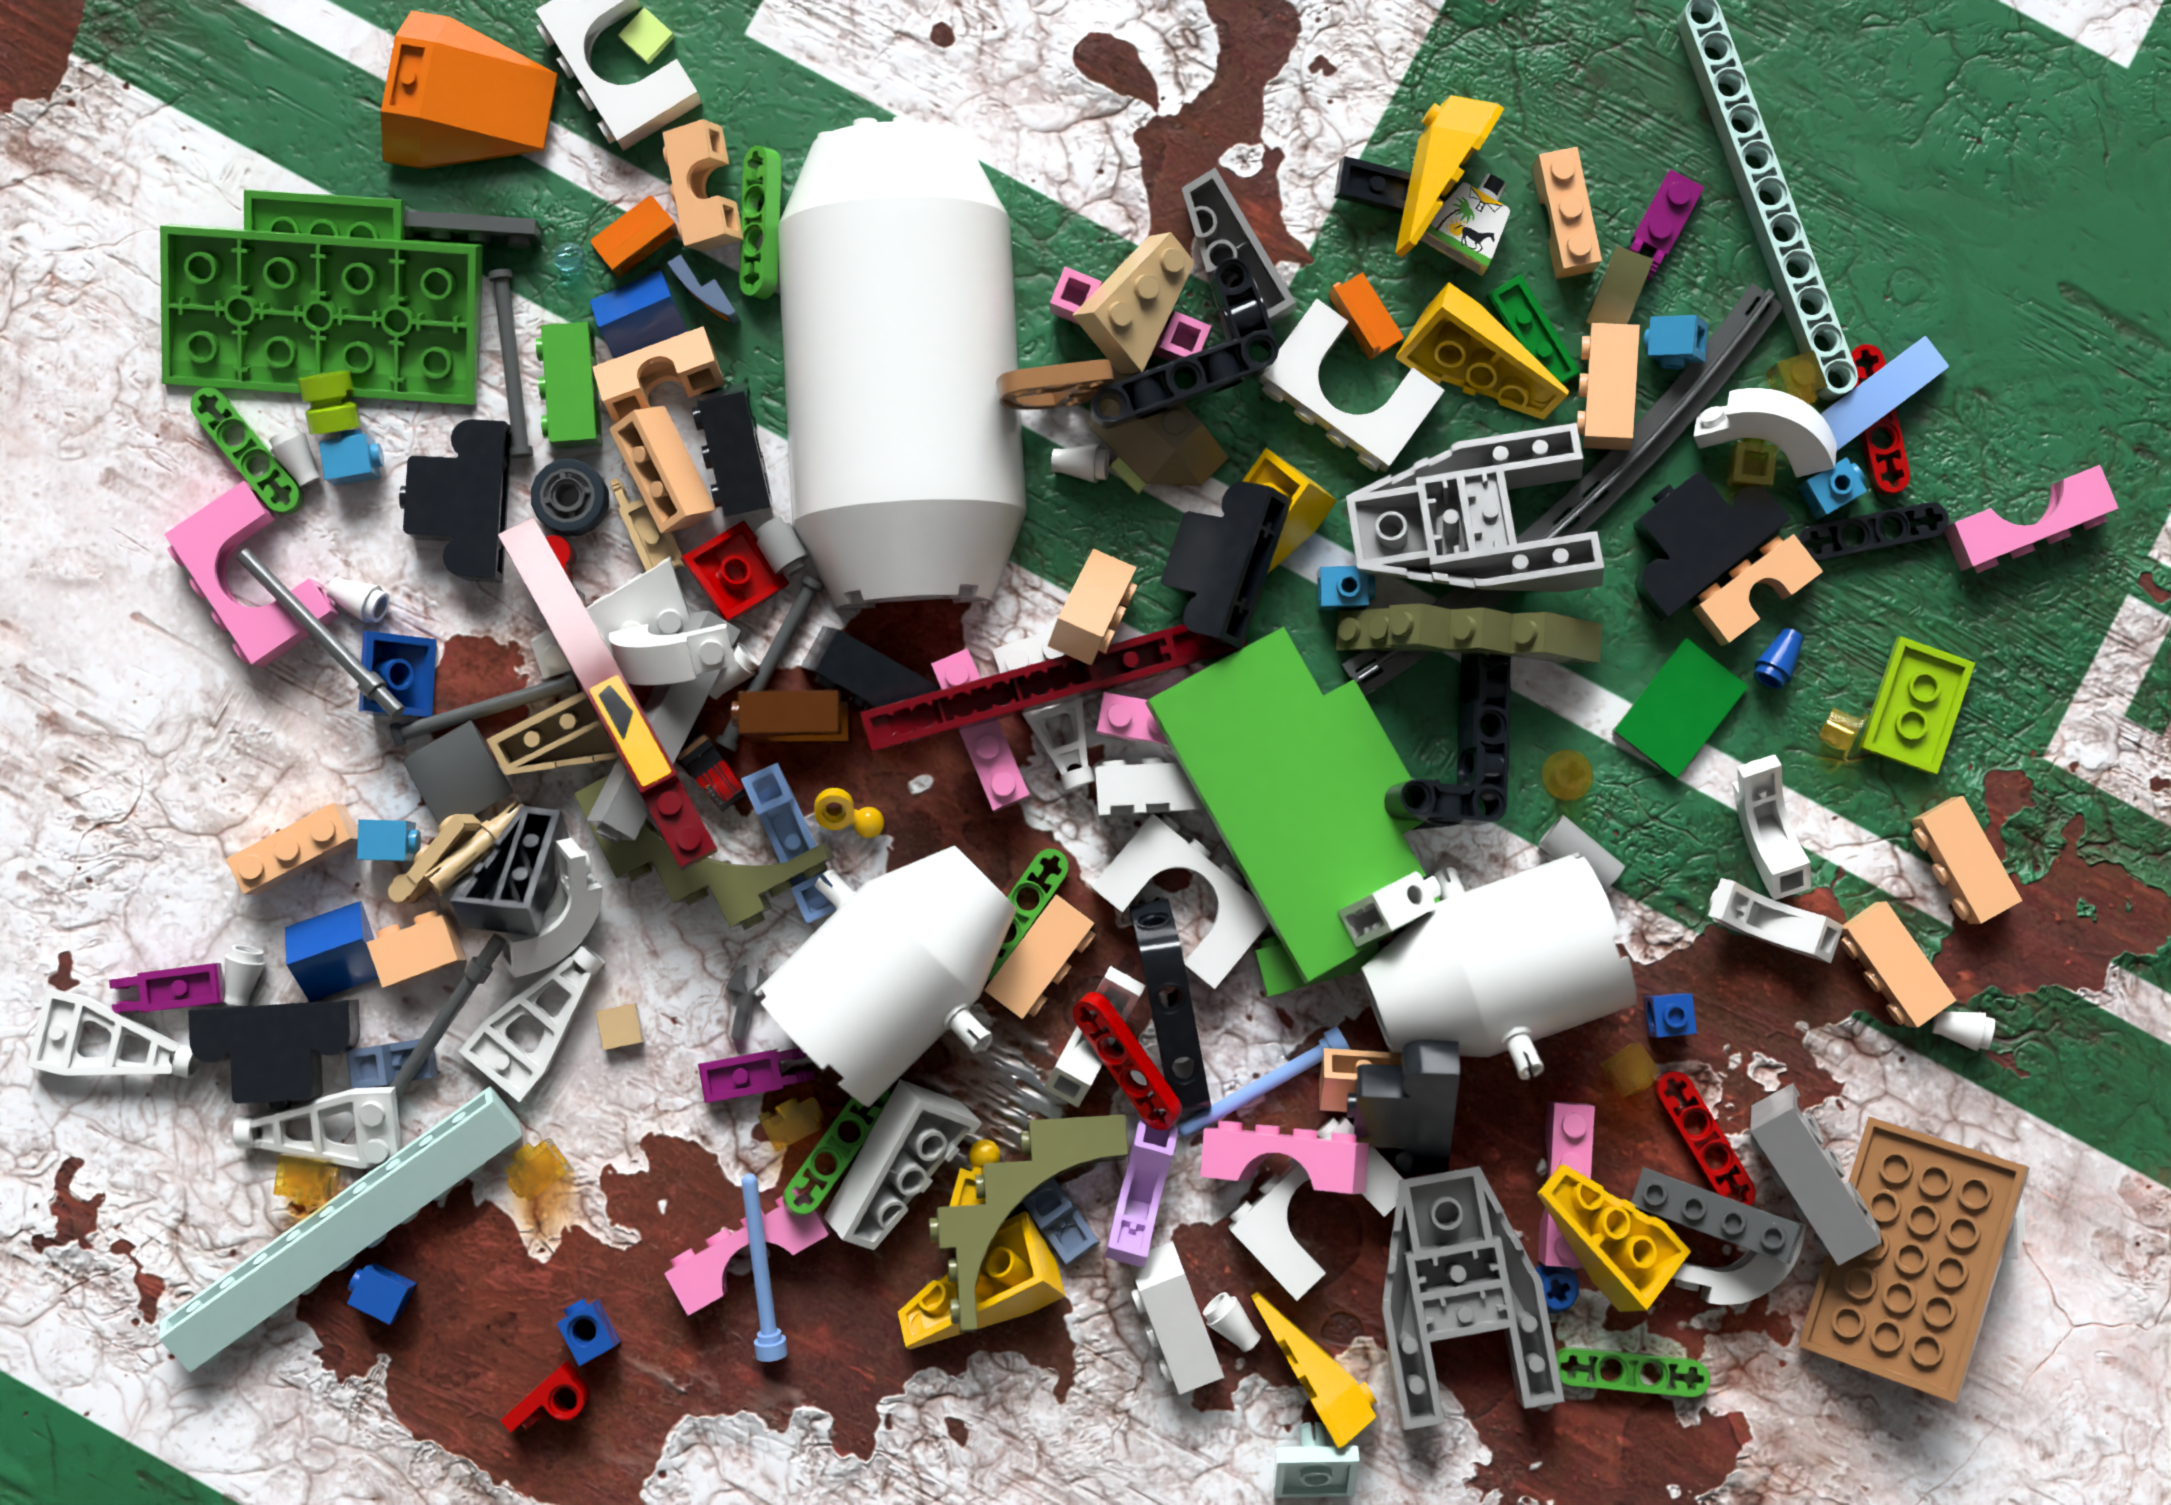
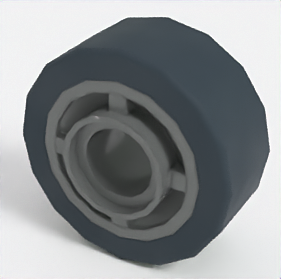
[531,459,609,536]

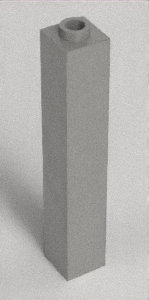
[586,610,741,844]

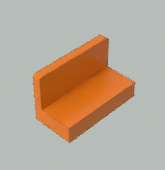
[591,196,678,279]
[1328,272,1404,361]

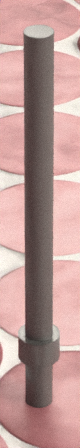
[237,549,405,719]
[389,933,507,1102]

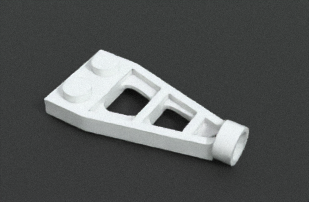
[992,629,1095,791]
[458,943,605,1102]
[27,989,200,1079]
[233,1087,402,1169]

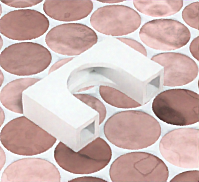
[535,0,702,151]
[1259,299,1445,472]
[1091,813,1270,989]
[1228,1117,1403,1301]

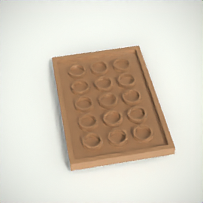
[1798,1117,2030,1403]

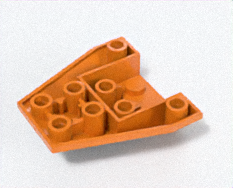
[381,11,559,169]

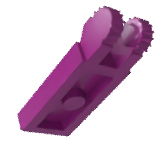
[1629,169,1704,281]
[109,963,225,1013]
[698,1048,815,1103]

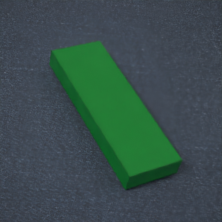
[1486,274,1581,385]

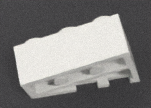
[1095,757,1206,819]
[1130,1241,1224,1395]

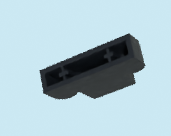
[399,419,512,583]
[1633,472,1790,621]
[1161,482,1292,650]
[188,999,360,1110]
[1347,1040,1460,1174]

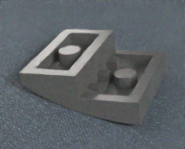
[402,719,513,825]

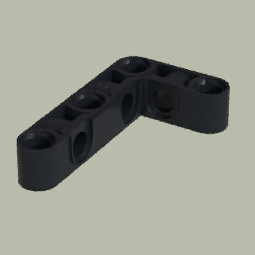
[1090,257,1279,429]
[1384,653,1511,826]
[1129,898,1212,1114]

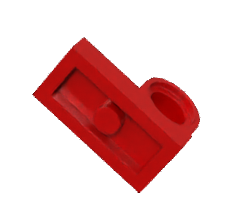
[500,1360,590,1433]

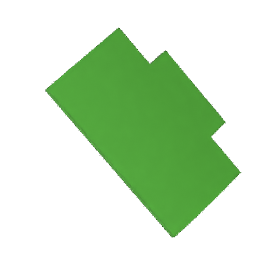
[160,189,483,405]
[1145,627,1441,984]

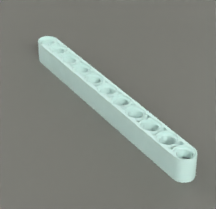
[1677,0,1858,401]

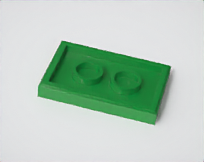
[1612,638,1749,779]

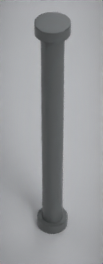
[488,269,534,458]
[715,575,825,752]
[390,671,580,747]

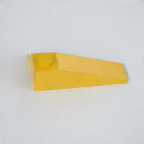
[1395,95,1504,258]
[1396,282,1569,420]
[1242,448,1337,574]
[1537,1164,1691,1312]
[898,1211,1066,1349]
[1251,1291,1378,1449]

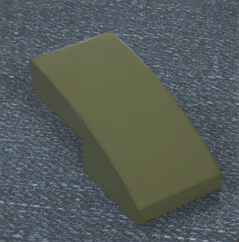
[1585,246,1654,326]

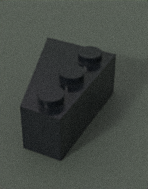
[692,381,772,517]
[800,626,940,710]
[450,806,569,936]

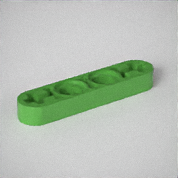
[739,145,781,299]
[190,387,304,515]
[987,849,1068,981]
[783,1089,891,1216]
[1556,1347,1710,1397]

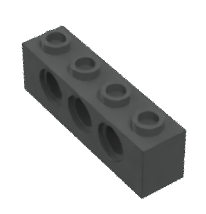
[1631,1167,1804,1264]

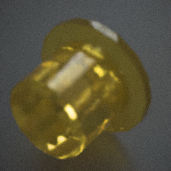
[1818,707,1869,761]
[1542,749,1593,800]

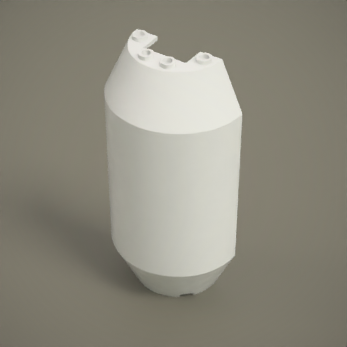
[778,115,1027,610]

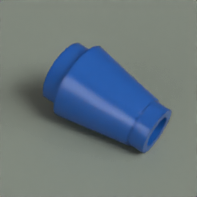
[1754,628,1804,689]

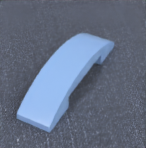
[1820,336,1949,450]
[741,762,836,923]

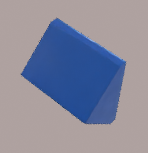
[590,270,689,359]
[359,631,436,718]
[285,901,379,1002]

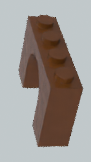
[731,690,851,745]

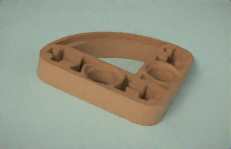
[996,359,1114,410]

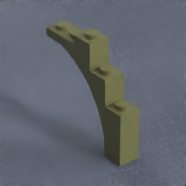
[1336,603,1602,665]
[574,775,835,930]
[929,1115,1128,1333]

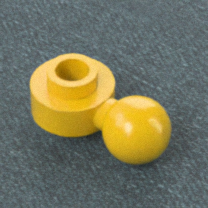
[814,788,884,838]

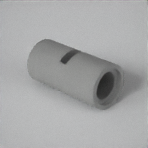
[1538,815,1625,892]

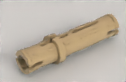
[423,800,524,895]

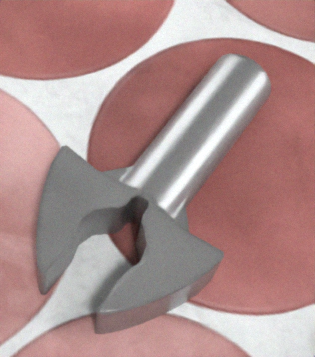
[726,965,767,1042]

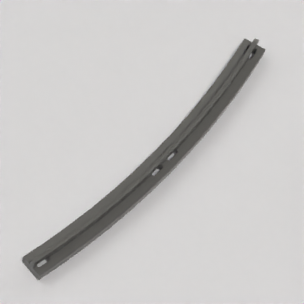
[1341,283,1785,697]

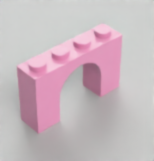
[164,481,341,668]

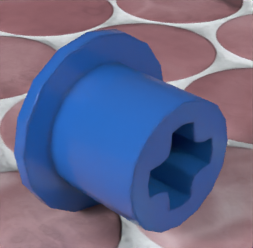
[1535,1264,1579,1314]

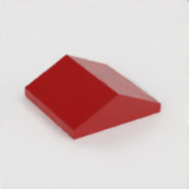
[680,521,789,622]

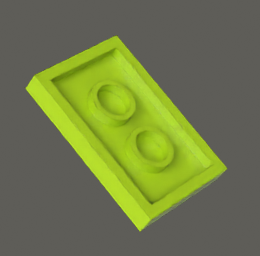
[1859,636,1975,775]

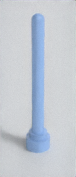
[1178,1025,1351,1137]
[741,1173,788,1362]

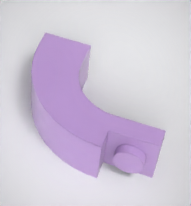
[1105,1118,1178,1268]

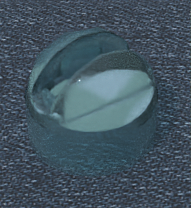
[554,242,587,276]

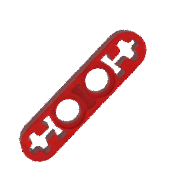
[1850,344,1910,496]
[1072,992,1182,1131]
[1654,1071,1756,1206]

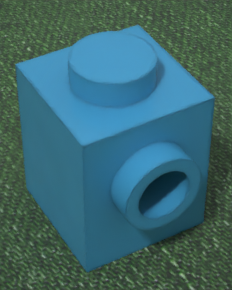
[1644,315,1708,369]
[319,430,385,486]
[1797,457,1867,520]
[1317,566,1376,611]
[357,819,421,862]

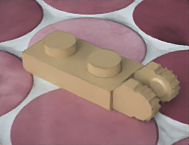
[610,477,685,572]
[387,814,482,904]

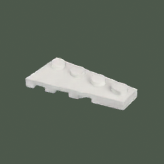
[530,556,690,679]

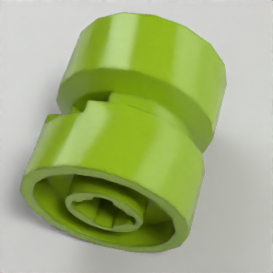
[298,370,361,435]

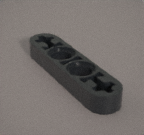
[1796,502,1949,562]

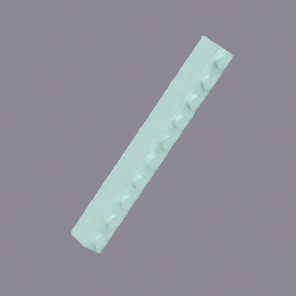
[159,1086,522,1373]

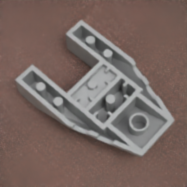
[1346,423,1604,592]
[1382,1166,1564,1430]

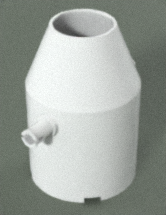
[755,845,1017,1107]
[1361,852,1637,1079]

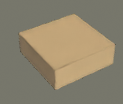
[595,1003,644,1050]

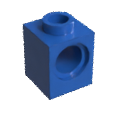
[1643,993,1697,1037]
[347,1262,417,1325]
[556,1298,621,1366]

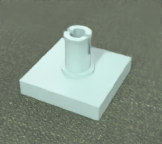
[1273,1422,1359,1498]

